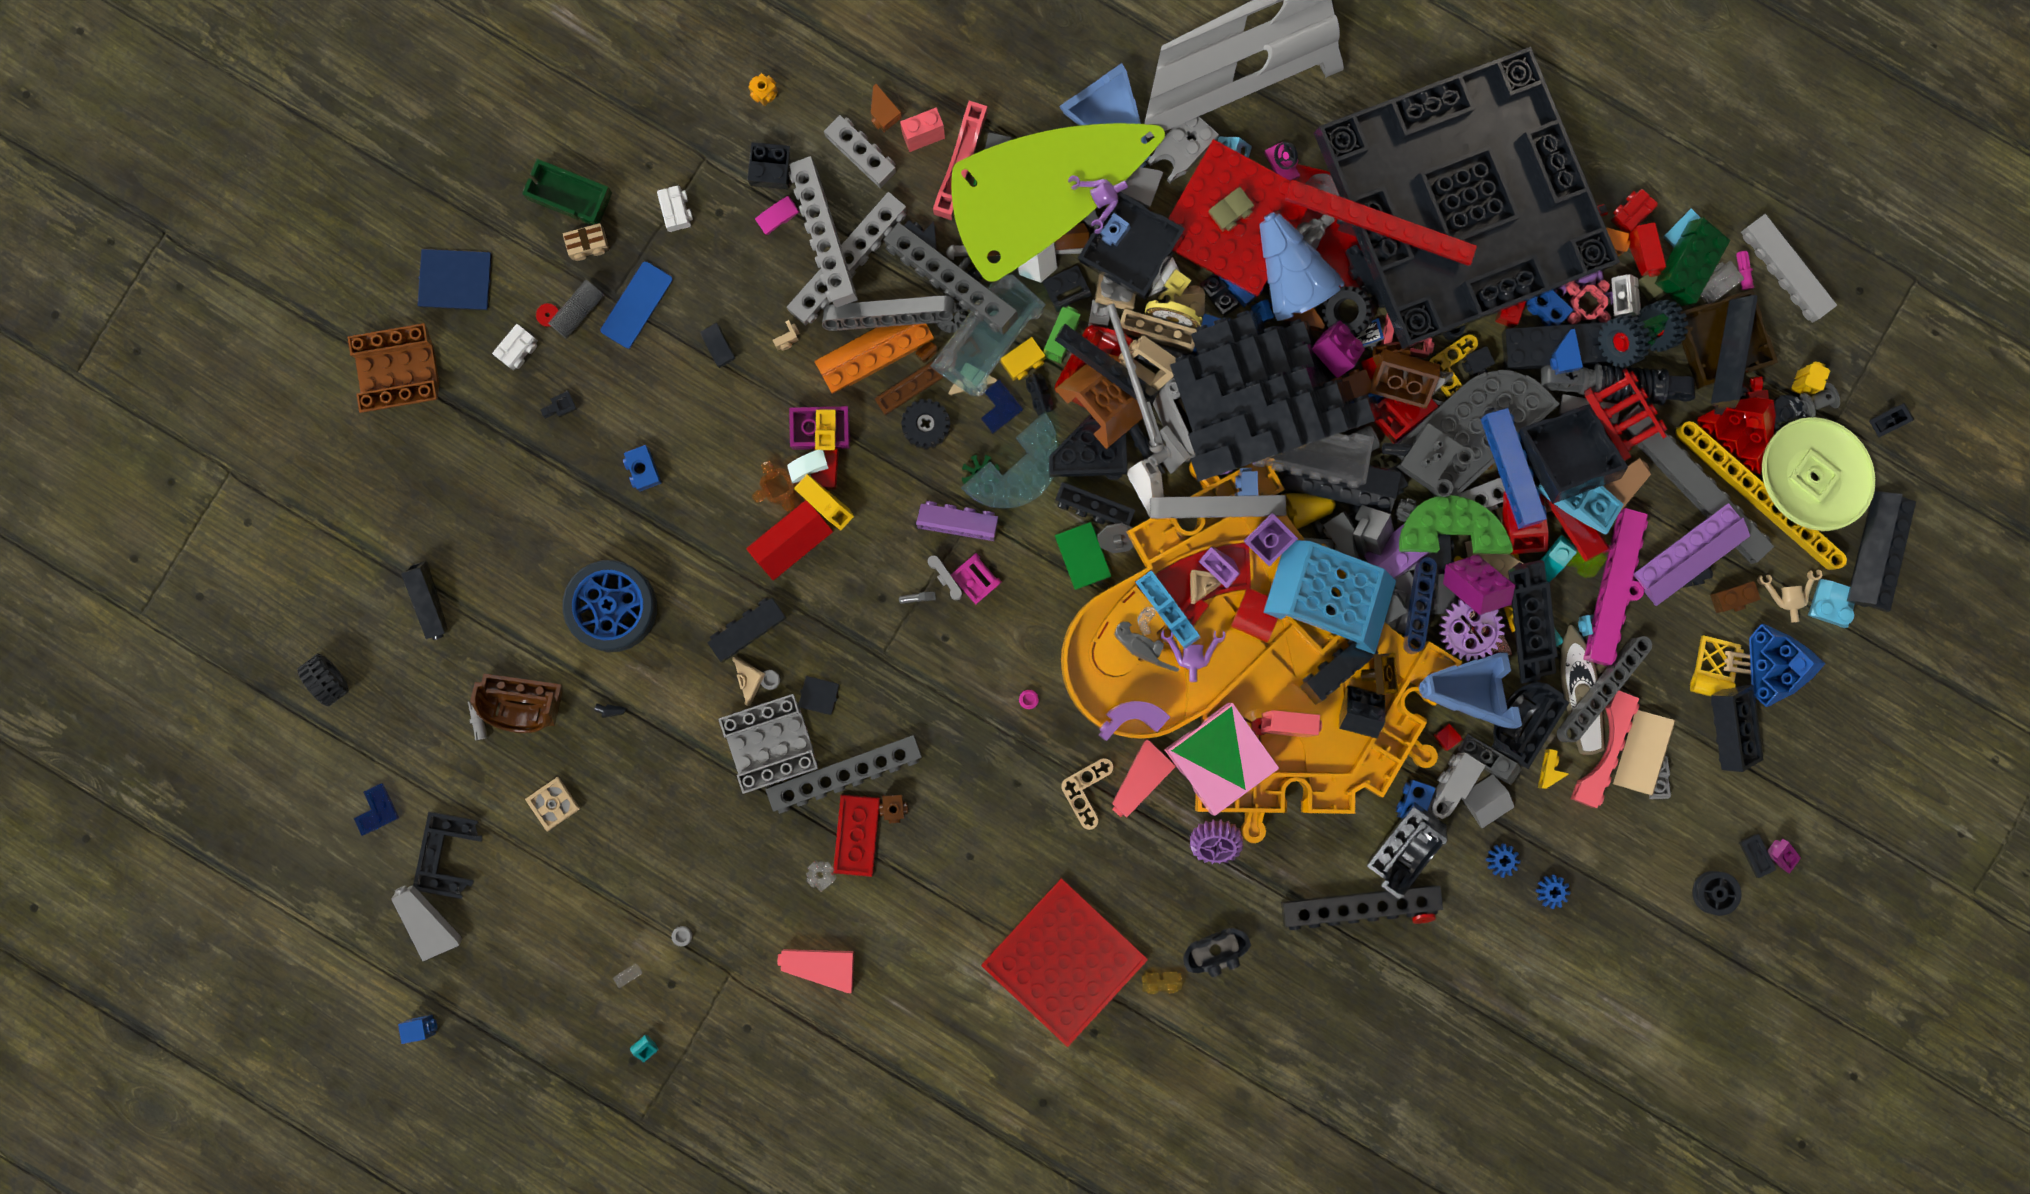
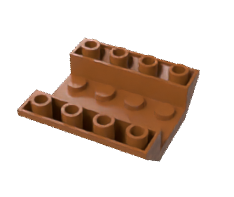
[348,323,440,413]
[1055,354,1143,449]

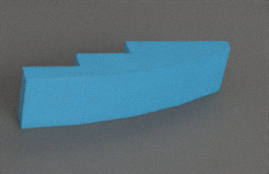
[1136,570,1201,649]

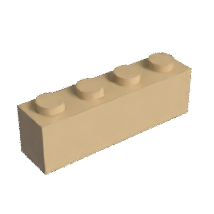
[1120,309,1197,353]

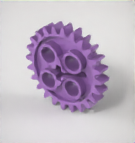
[1439,599,1505,661]

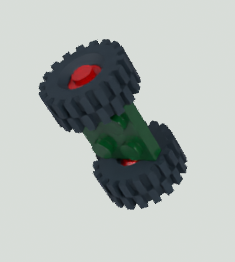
[1598,300,1688,367]

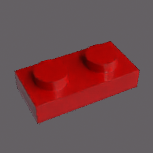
[1181,596,1209,627]

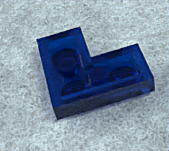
[981,380,1023,434]
[354,783,400,836]

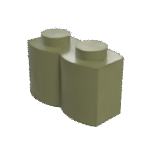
[1208,187,1254,232]

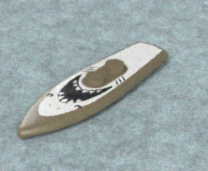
[1560,625,1604,755]

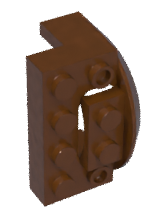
[470,674,563,733]

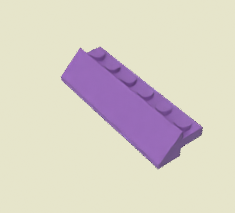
[1633,503,1750,606]

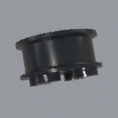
[1692,871,1742,916]

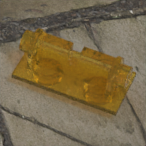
[1141,972,1182,994]

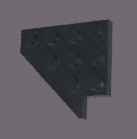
[1049,414,1127,477]

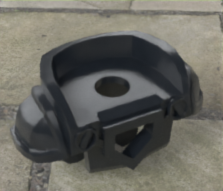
[1183,928,1251,977]

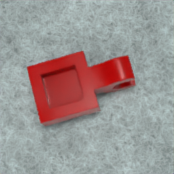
[1746,377,1769,399]

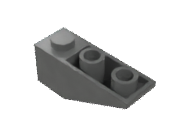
[1457,734,1522,786]

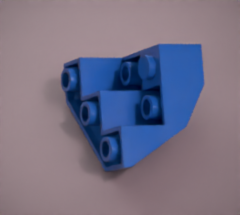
[1749,624,1825,707]

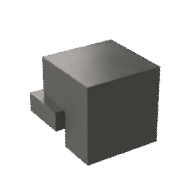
[1353,505,1394,556]

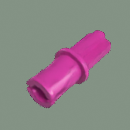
[1736,251,1755,290]

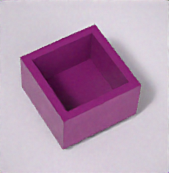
[1312,320,1365,378]

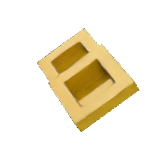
[815,409,836,450]

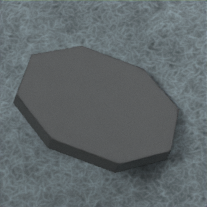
[1097,523,1134,553]

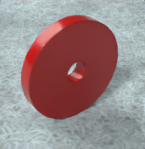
[536,303,558,327]
[1412,914,1436,924]

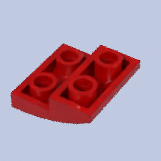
[1231,587,1278,642]

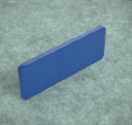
[600,262,673,349]

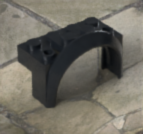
[1492,681,1570,769]
[1367,802,1448,899]

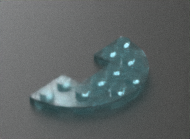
[961,413,1058,509]

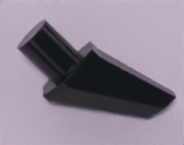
[594,703,627,718]

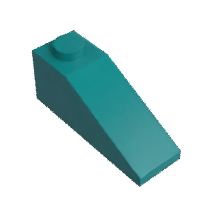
[1541,535,1577,582]

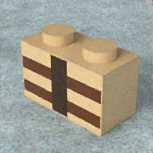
[563,223,609,261]

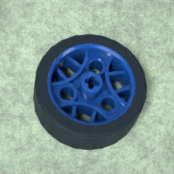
[563,560,657,652]

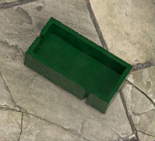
[522,159,612,225]
[1655,217,1731,306]

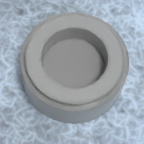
[761,670,780,690]
[672,926,692,946]

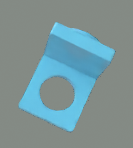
[1218,137,1252,158]
[1578,615,1593,636]

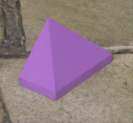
[1199,547,1240,588]

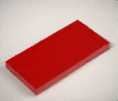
[833,795,880,877]

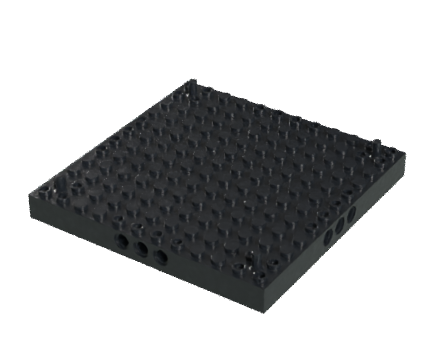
[1314,47,1620,350]

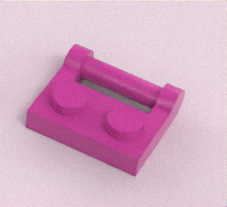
[950,553,1002,605]

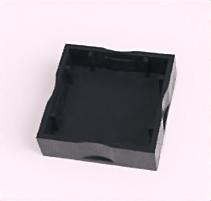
[1078,192,1186,300]
[1519,404,1628,504]

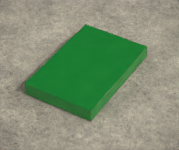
[1055,522,1111,590]

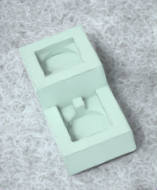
[787,450,828,483]

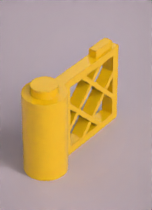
[1690,635,1744,697]

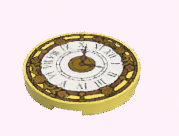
[1145,300,1203,329]

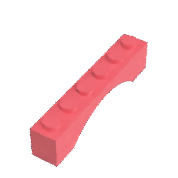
[933,101,988,220]
[1570,691,1639,808]

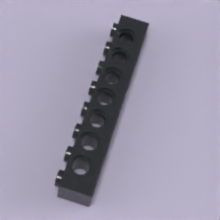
[1281,885,1443,930]

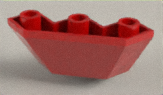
[1697,397,1776,474]

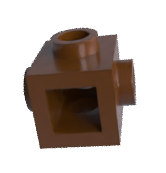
[879,794,908,824]

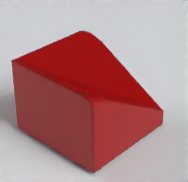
[1434,724,1463,751]

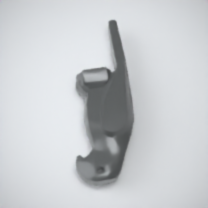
[1114,622,1179,672]

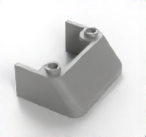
[1153,378,1195,463]

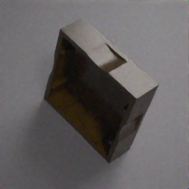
[1681,289,1778,390]

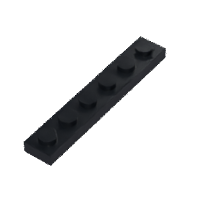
[1055,324,1158,405]

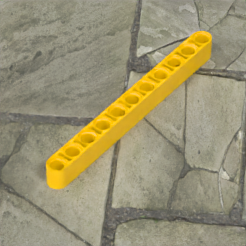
[1675,421,1847,570]

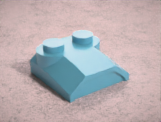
[1808,579,1855,628]

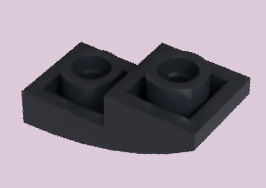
[1200,274,1240,317]
[700,323,736,368]

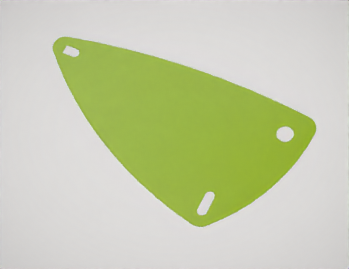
[952,123,1165,282]

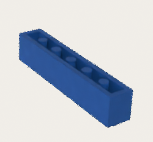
[1480,408,1547,529]

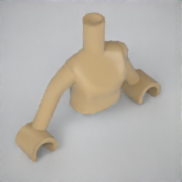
[1757,570,1822,622]

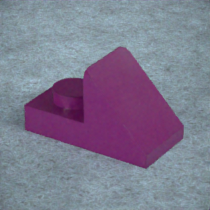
[1767,839,1801,874]

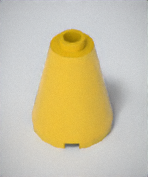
[1281,493,1335,529]

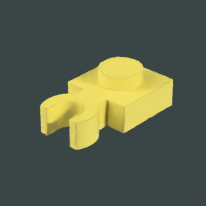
[1158,269,1191,303]

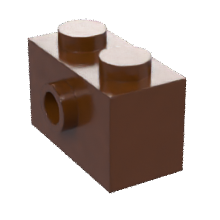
[1710,581,1761,613]

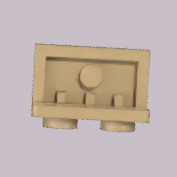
[1165,285,1205,316]

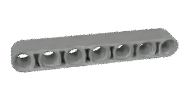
[1150,495,1286,519]

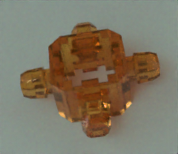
[752,461,798,512]

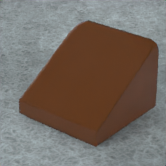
[915,341,938,363]

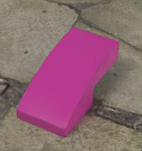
[755,196,800,235]

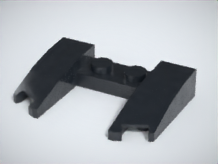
[413,811,483,899]

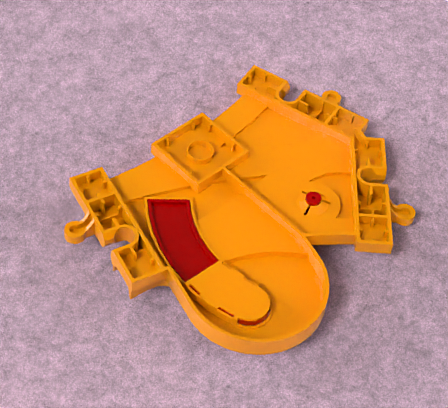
[1061,458,1462,843]

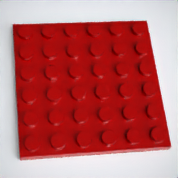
[1168,139,1308,297]
[981,878,1148,1047]

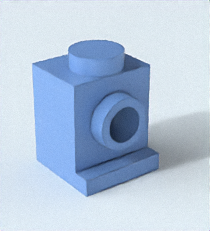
[1101,213,1131,246]
[1235,468,1258,496]

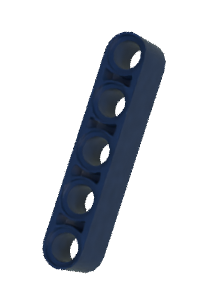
[1403,557,1437,654]

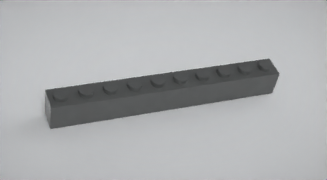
[1617,405,1774,564]

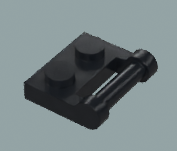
[1042,265,1092,312]

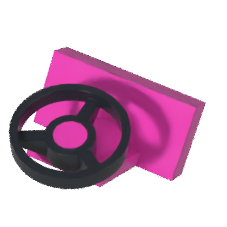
[1264,142,1300,181]

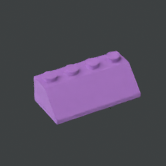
[916,501,998,541]

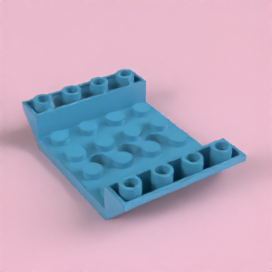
[1263,540,1396,654]

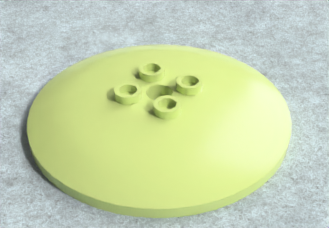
[1762,417,1875,531]

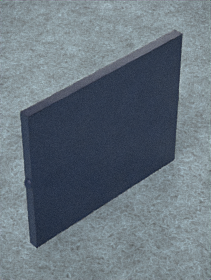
[418,249,491,310]

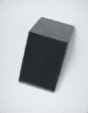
[1869,403,1915,437]

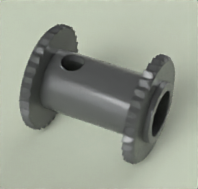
[1799,383,1840,418]

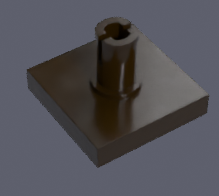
[1361,653,1398,694]

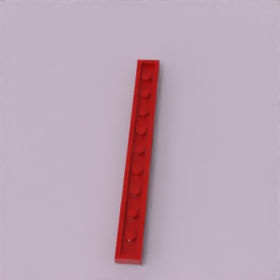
[1285,180,1477,266]

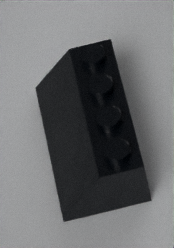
[1711,685,1764,772]

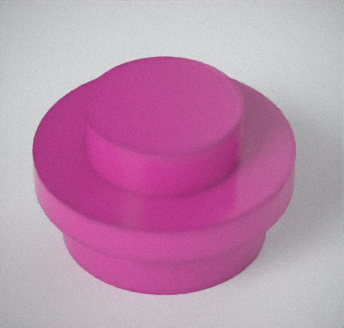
[1019,690,1038,709]

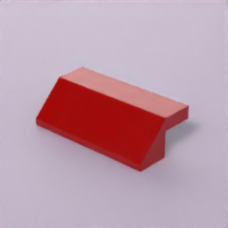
[1543,496,1611,562]
[746,500,833,581]

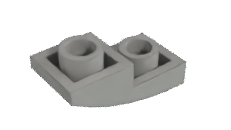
[1649,756,1671,799]

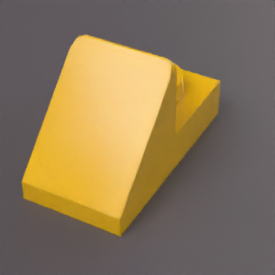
[1538,749,1569,789]

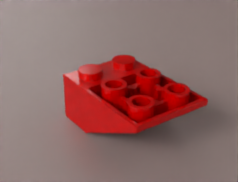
[1373,398,1439,443]
[1502,491,1548,554]

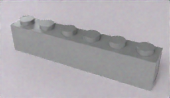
[1741,214,1837,323]

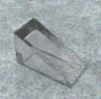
[613,963,643,988]

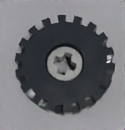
[901,399,950,450]

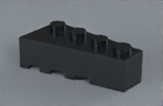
[1300,640,1379,705]

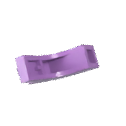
[1099,701,1170,741]

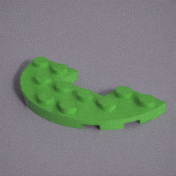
[1399,495,1513,554]

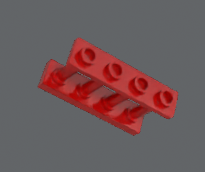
[1584,368,1668,461]

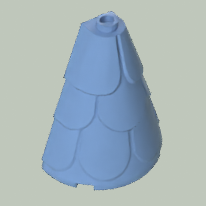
[1059,63,1150,168]
[1260,212,1344,320]
[1419,653,1522,729]

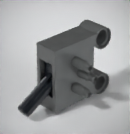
[1382,423,1475,497]

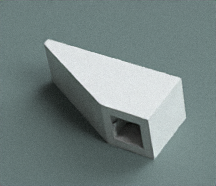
[1127,459,1164,517]

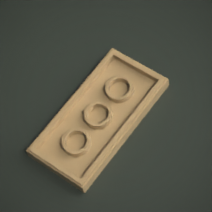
[1613,710,1676,796]

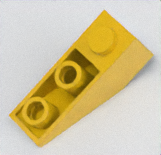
[794,474,854,531]

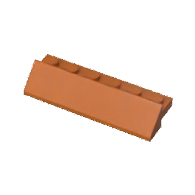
[814,324,934,394]

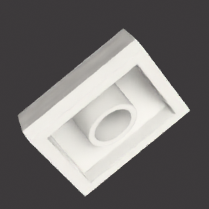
[1018,243,1057,283]

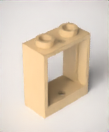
[1118,335,1175,391]

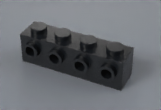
[1055,482,1135,526]
[707,597,787,663]

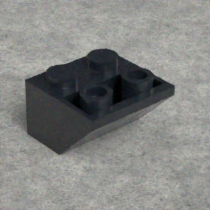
[747,142,790,190]
[1339,685,1385,739]

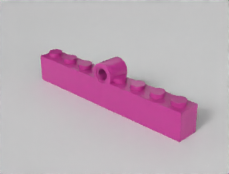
[1583,508,1648,666]

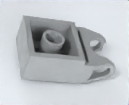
[1148,116,1219,183]
[1428,753,1486,819]

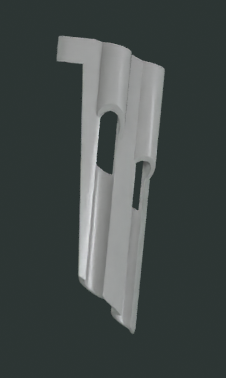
[1144,0,1344,138]

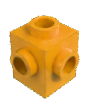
[748,73,778,106]

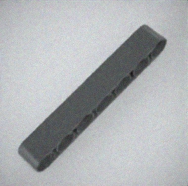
[822,296,954,331]
[1557,636,1652,743]

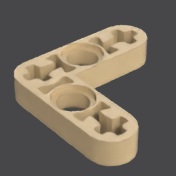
[1061,759,1113,830]

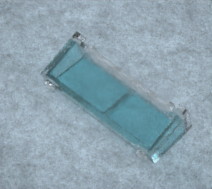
[931,275,1046,397]

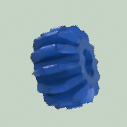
[1486,844,1520,878]
[1536,875,1571,909]

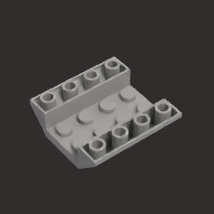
[719,694,818,794]

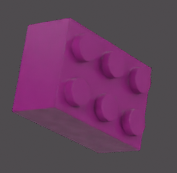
[789,406,850,450]
[1443,554,1515,615]

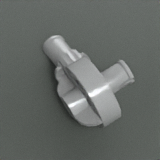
[1296,214,1335,249]

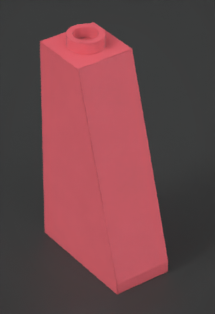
[1112,739,1176,818]
[778,949,854,993]

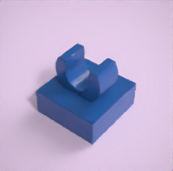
[1251,300,1275,323]

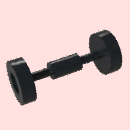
[1312,504,1360,539]

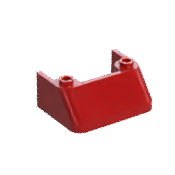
[1055,325,1134,408]

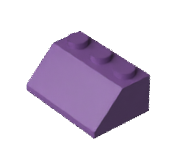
[1364,525,1432,580]

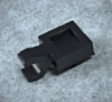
[540,391,577,419]

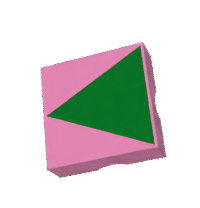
[1164,703,1279,816]

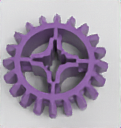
[1190,819,1243,864]

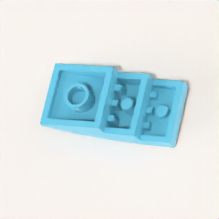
[1538,483,1624,534]

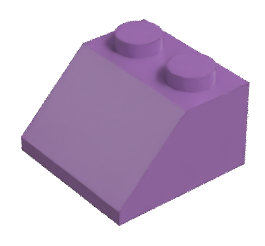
[1244,513,1298,566]

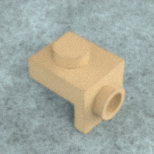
[773,320,800,351]

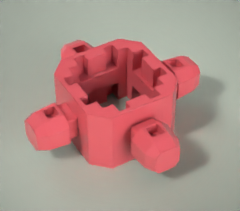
[1565,280,1611,325]

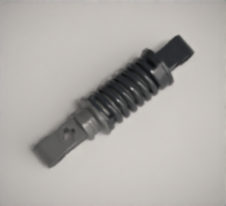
[1541,363,1695,405]

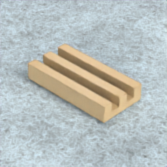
[1724,651,1751,675]

